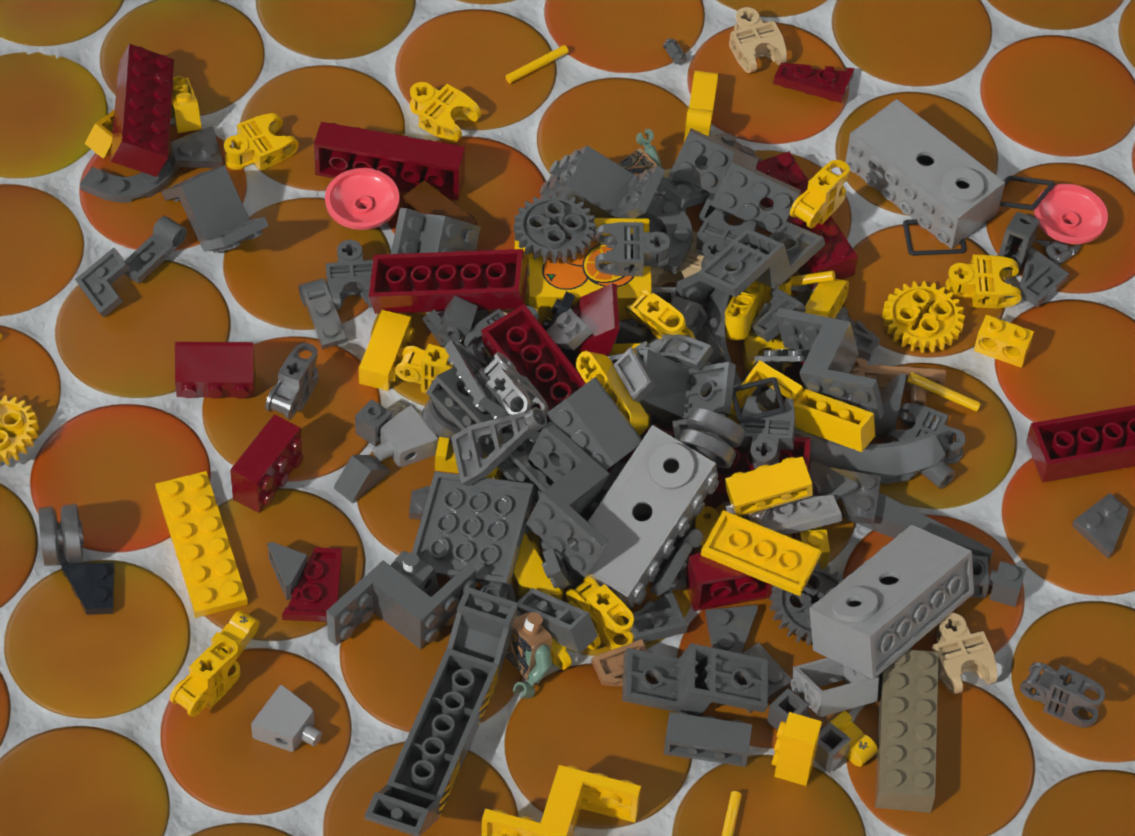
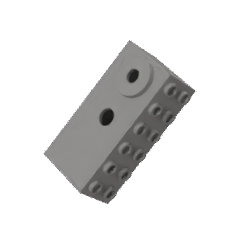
[845,99,1005,249]
[565,425,719,609]
[809,525,974,679]

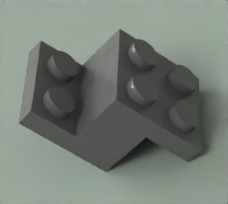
[391,208,481,254]

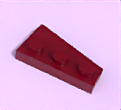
[773,63,855,103]

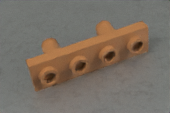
[864,364,945,406]

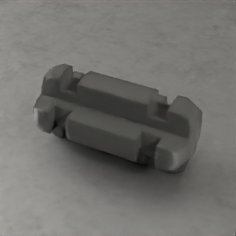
[663,38,687,65]

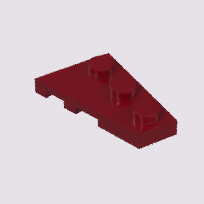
[282,547,342,622]

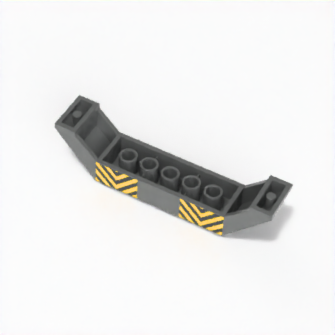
[365,587,518,836]

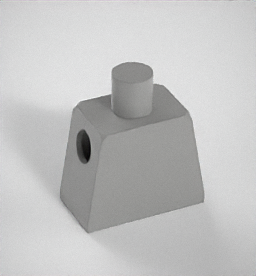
[372,405,438,467]
[251,685,322,752]

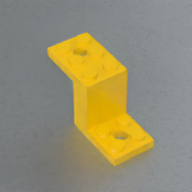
[482,765,641,836]

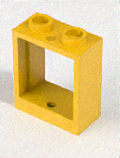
[725,360,803,425]

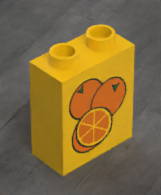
[514,218,652,326]

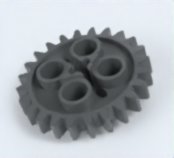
[514,193,596,264]
[769,563,845,646]

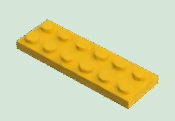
[155,471,248,618]

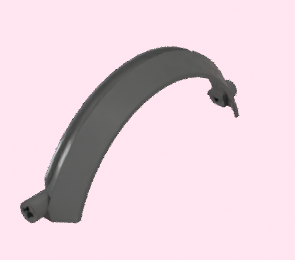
[704,288,955,489]

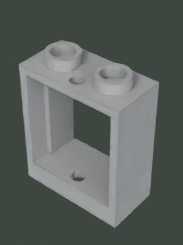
[791,658,879,717]

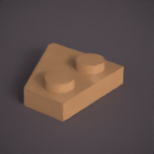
[591,639,657,687]

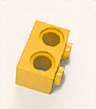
[974,315,1034,368]

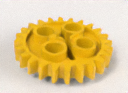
[882,281,965,353]
[0,395,39,466]

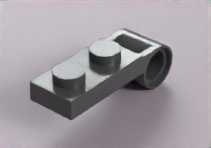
[124,216,187,284]
[298,278,347,349]

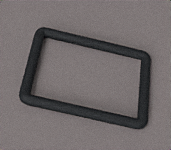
[1000,176,1055,210]
[903,219,966,256]
[732,377,786,423]

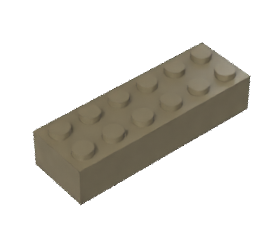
[875,649,938,813]

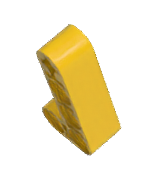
[684,70,718,142]
[725,277,791,340]
[804,278,849,319]
[576,351,648,436]

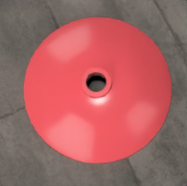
[325,168,399,230]
[1034,184,1108,244]

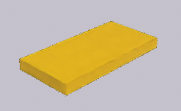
[701,510,822,596]

